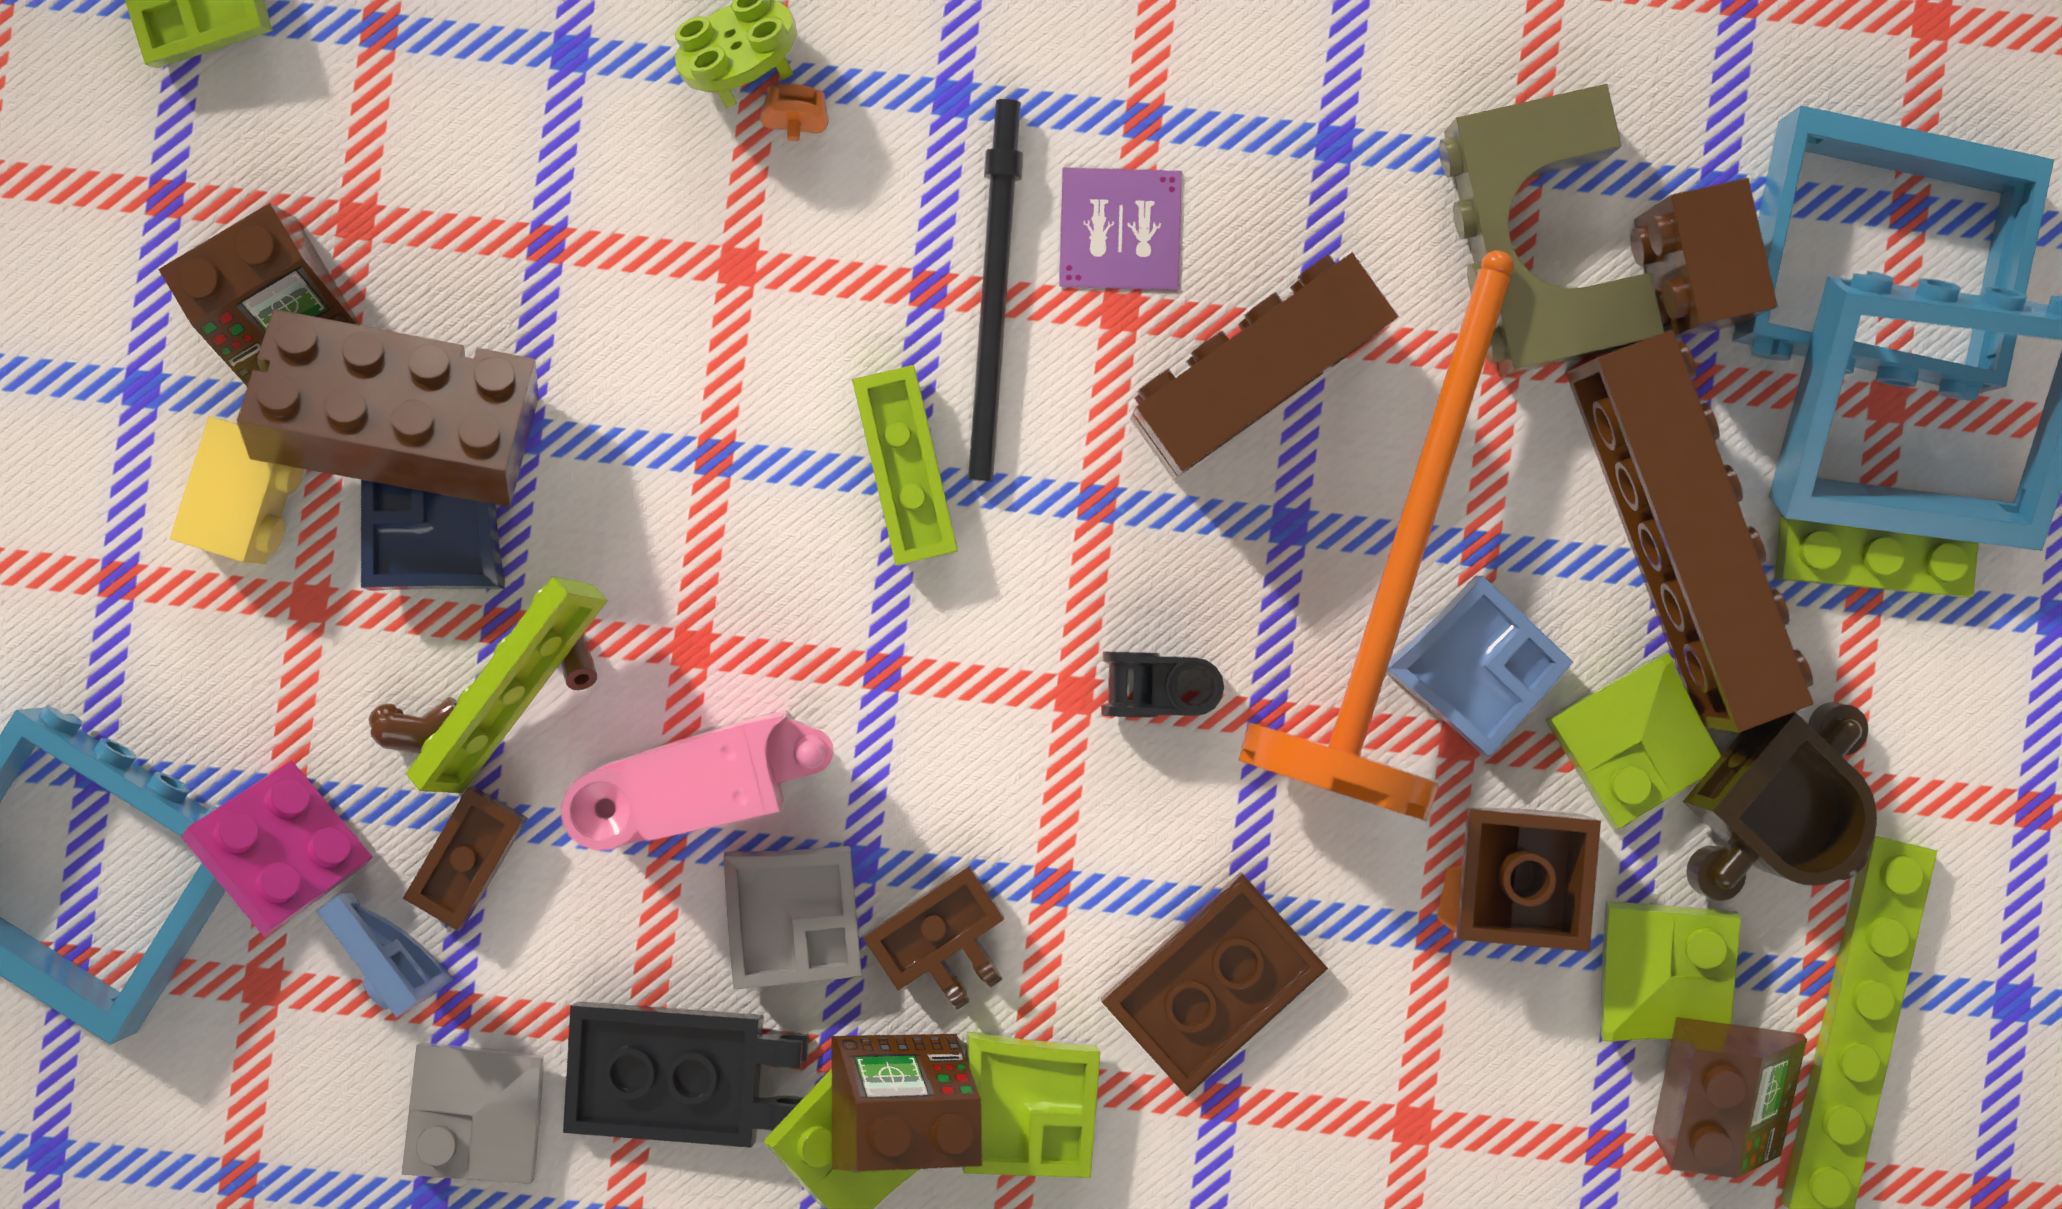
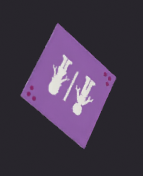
[1059,167,1182,290]

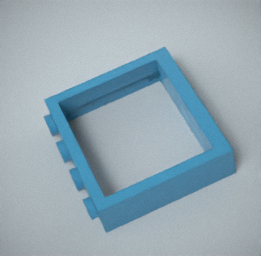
[1732,105,2054,401]
[1769,271,2062,551]
[0,705,226,1045]

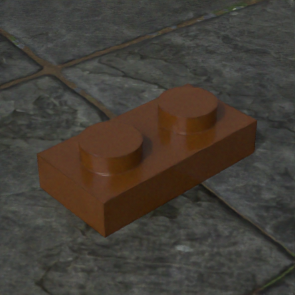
[403,786,528,931]

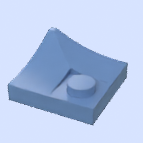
[1386,576,1573,757]
[317,892,454,1018]

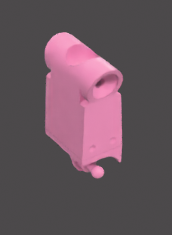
[561,710,834,851]

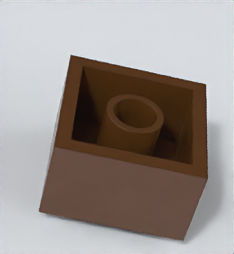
[1630,177,1778,339]

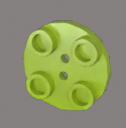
[675,0,797,109]

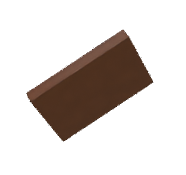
[1101,872,1328,1096]

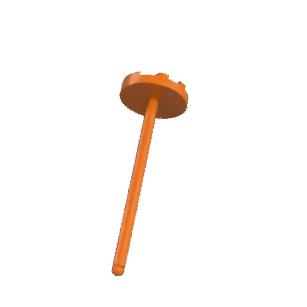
[1238,250,1514,821]

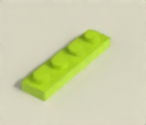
[405,576,608,793]

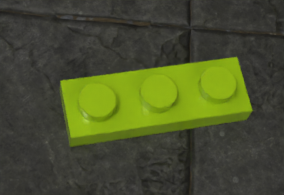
[852,365,958,566]
[1774,516,1979,598]

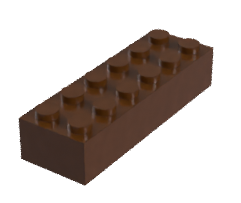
[1566,329,1814,732]

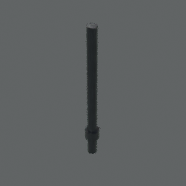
[968,99,1023,482]

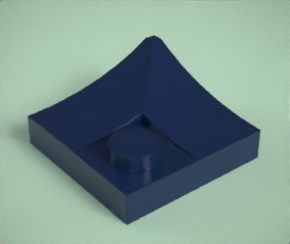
[361,480,505,591]

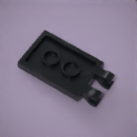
[563,1001,809,1148]

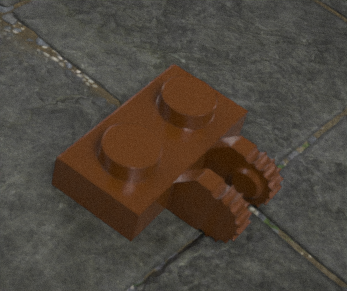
[863,864,1005,1009]

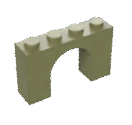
[1439,84,1664,377]

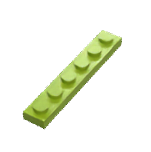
[1781,835,1938,1209]

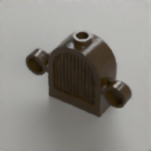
[1683,702,1877,901]

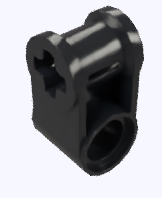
[1101,651,1224,717]

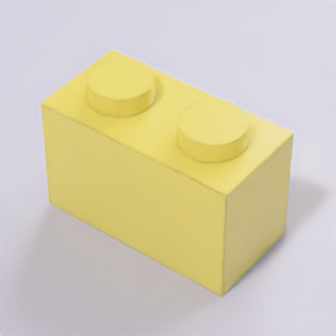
[170,416,304,564]

